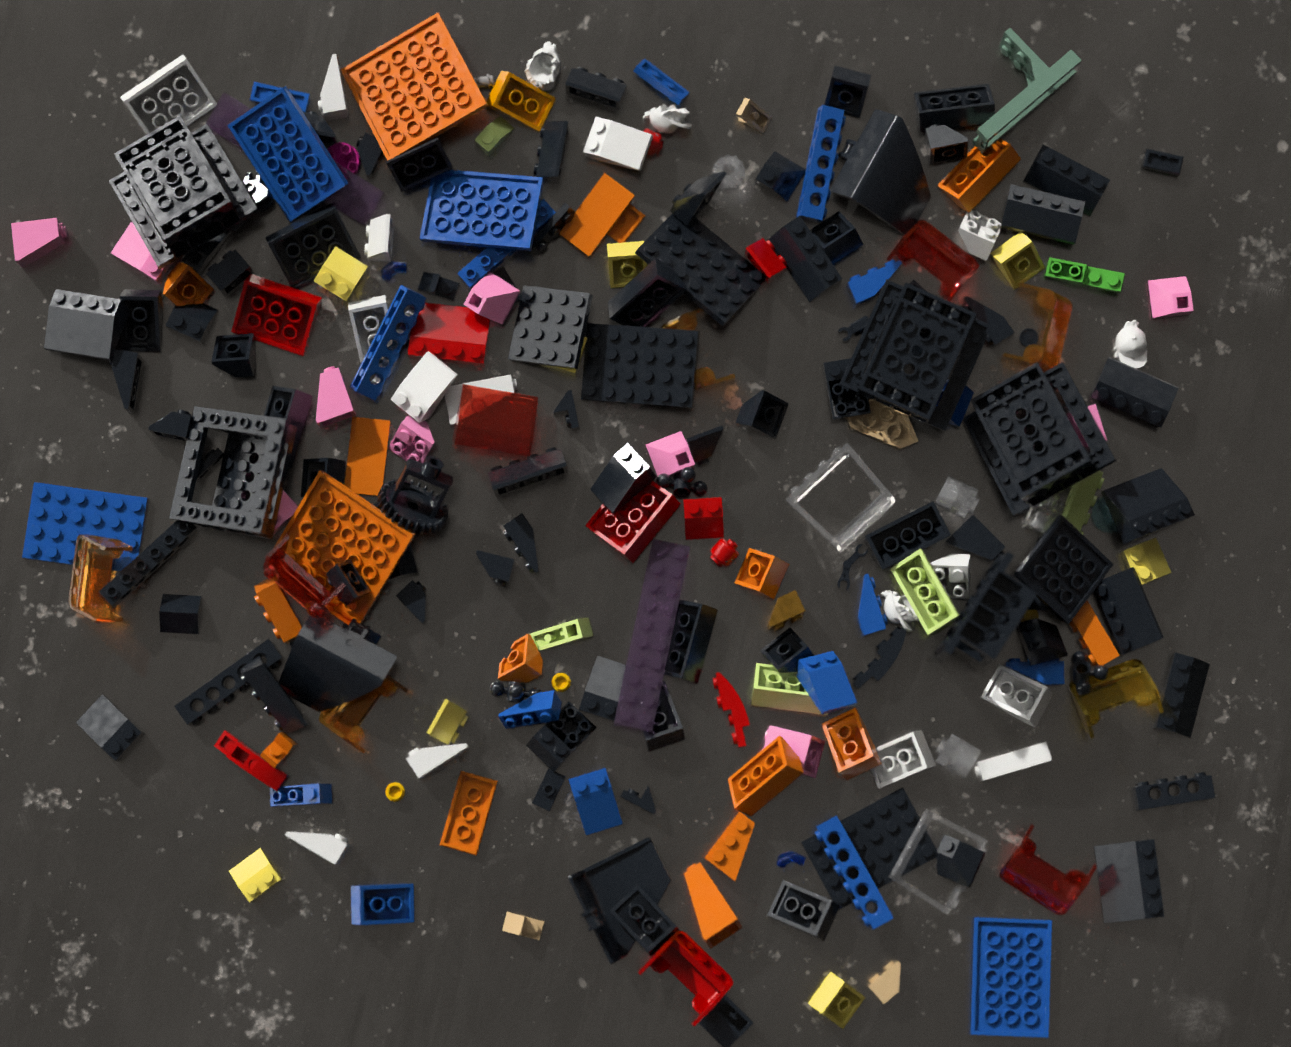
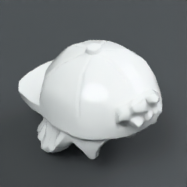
[525,41,562,91]
[643,104,691,133]
[1114,320,1147,368]
[881,590,919,633]

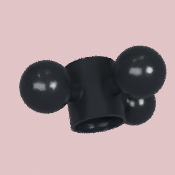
[656,467,708,497]
[1072,651,1109,696]
[489,681,542,703]

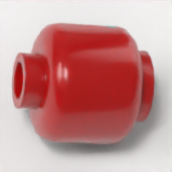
[643,128,664,156]
[710,538,739,567]

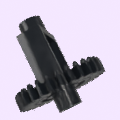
[377,456,453,535]

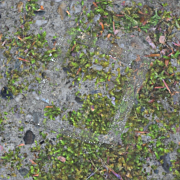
[786,443,896,553]
[888,809,988,915]

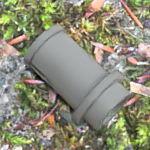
[474,74,494,89]

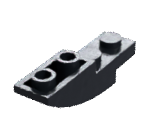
[852,626,907,690]

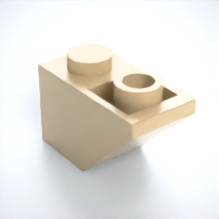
[868,961,901,1004]

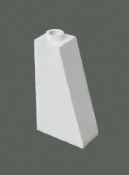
[445,374,518,427]
[974,742,1052,781]

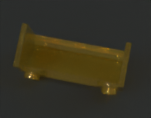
[1069,659,1163,739]

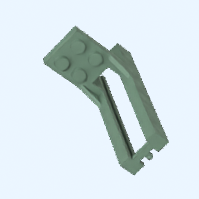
[972,28,1082,153]

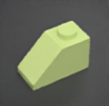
[475,116,515,157]

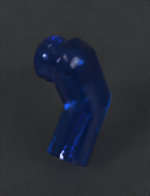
[381,261,407,280]
[777,851,806,868]

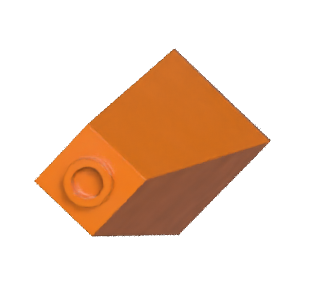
[684,863,743,949]

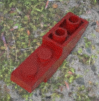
[712,672,750,748]
[214,730,288,791]

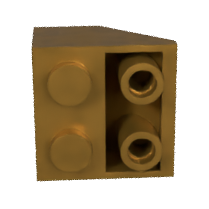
[767,590,805,631]

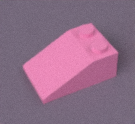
[111,222,173,284]

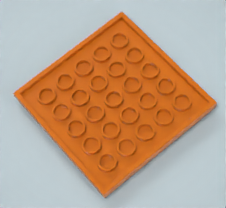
[341,13,488,161]
[263,470,416,625]

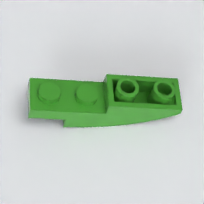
[1045,257,1125,293]

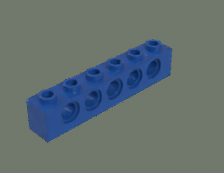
[796,105,846,223]
[457,198,556,291]
[350,285,426,400]
[815,815,893,929]

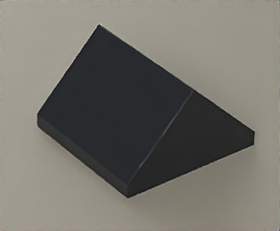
[159,594,202,634]

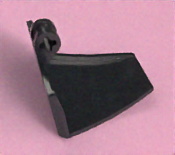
[831,109,931,237]
[279,613,397,712]
[568,837,671,964]

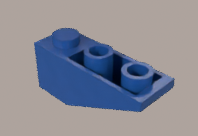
[847,259,902,306]
[857,574,888,637]
[1004,658,1065,686]
[498,690,562,729]
[270,784,332,806]

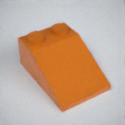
[822,707,881,780]

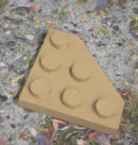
[846,399,919,449]

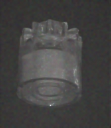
[712,154,745,193]
[935,475,980,519]
[1023,495,1065,534]
[935,734,981,779]

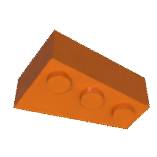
[254,575,302,642]
[705,811,755,881]

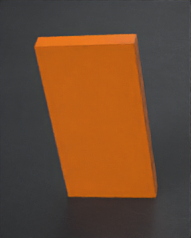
[560,173,635,257]
[344,417,391,496]
[440,771,498,856]

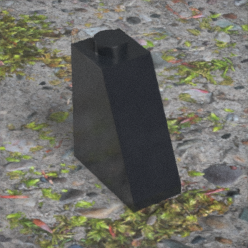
[945,515,1005,562]

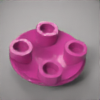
[327,142,360,180]

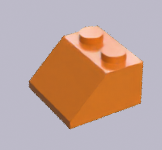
[734,548,789,599]

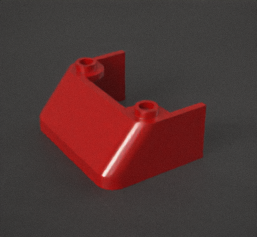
[638,931,733,1027]

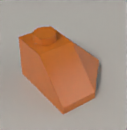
[163,262,214,306]
[498,634,543,682]

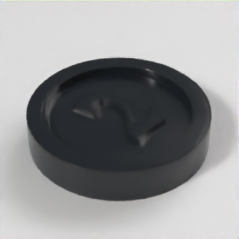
[1019,328,1039,348]

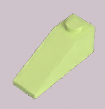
[530,618,593,651]

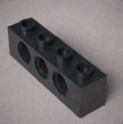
[1133,772,1215,810]

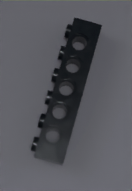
[98,520,197,610]
[174,639,284,726]

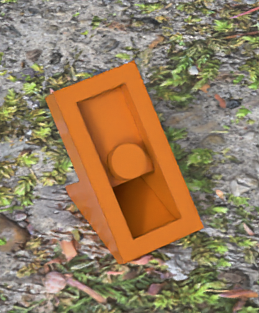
[260,731,298,768]

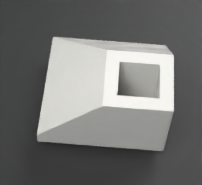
[958,210,1001,261]
[930,554,971,599]

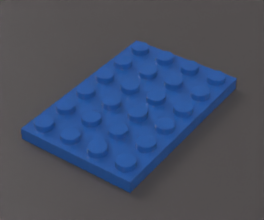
[227,86,349,222]
[419,170,544,251]
[22,482,148,572]
[970,917,1052,1038]

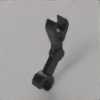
[837,544,868,590]

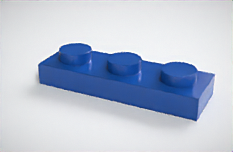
[634,58,690,105]
[250,82,310,113]

